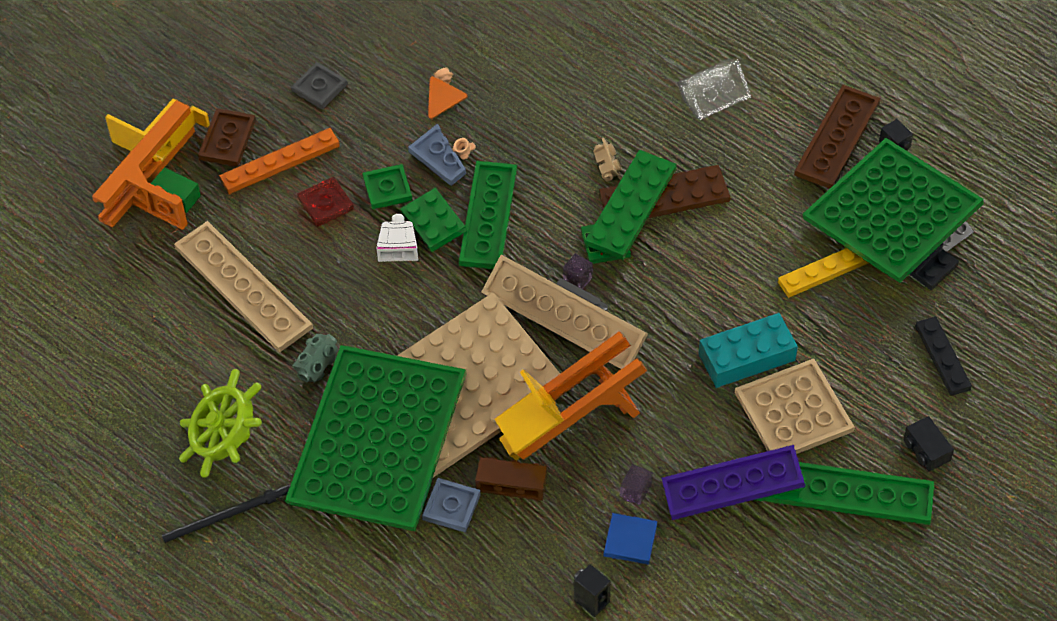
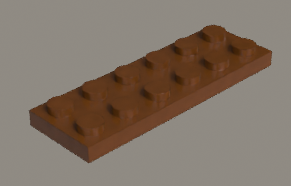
[794,85,880,189]
[599,165,730,218]

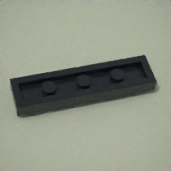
[915,316,972,396]

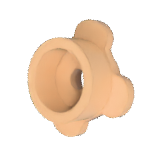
[452,138,475,160]

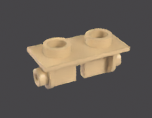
[593,138,622,181]

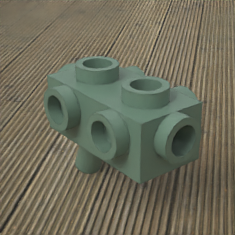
[292,333,339,382]

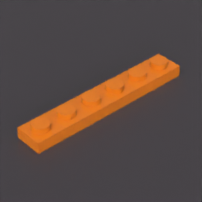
[219,128,340,194]

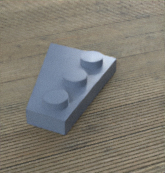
[408,124,466,186]

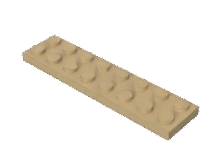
[174,221,313,353]
[481,255,648,369]

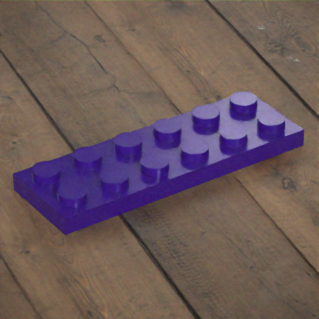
[662,445,805,520]

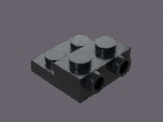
[909,243,959,290]

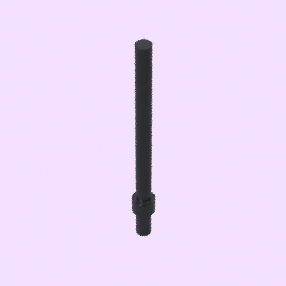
[162,484,290,543]

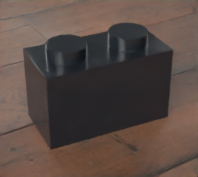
[904,416,954,472]
[574,564,611,618]

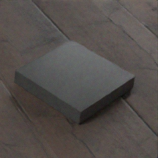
[291,62,348,109]

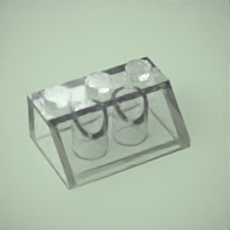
[677,59,751,120]

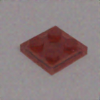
[297,176,354,227]

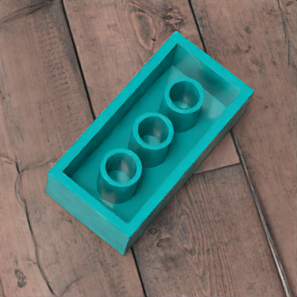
[698,313,798,388]

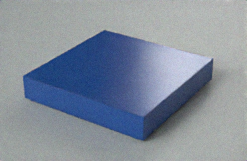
[604,513,657,565]

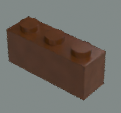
[475,457,547,501]

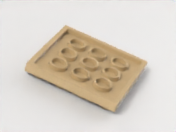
[735,359,855,454]

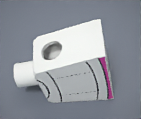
[377,214,418,262]

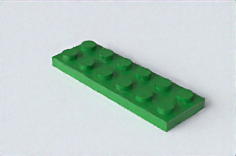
[585,150,677,260]
[459,161,517,269]

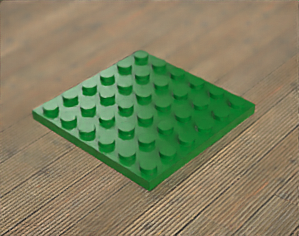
[803,138,984,283]

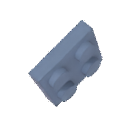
[422,478,481,532]

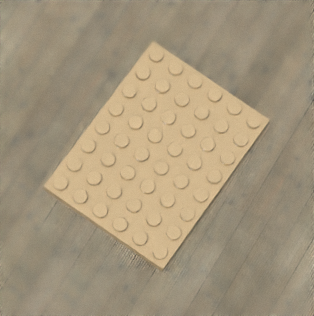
[397,293,560,477]

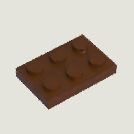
[198,108,256,167]

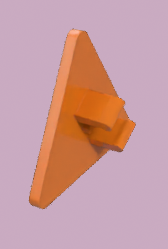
[428,76,467,119]

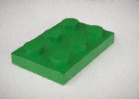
[400,188,467,253]

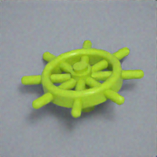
[179,369,262,478]

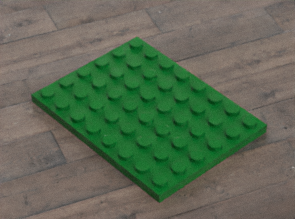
[285,345,467,531]

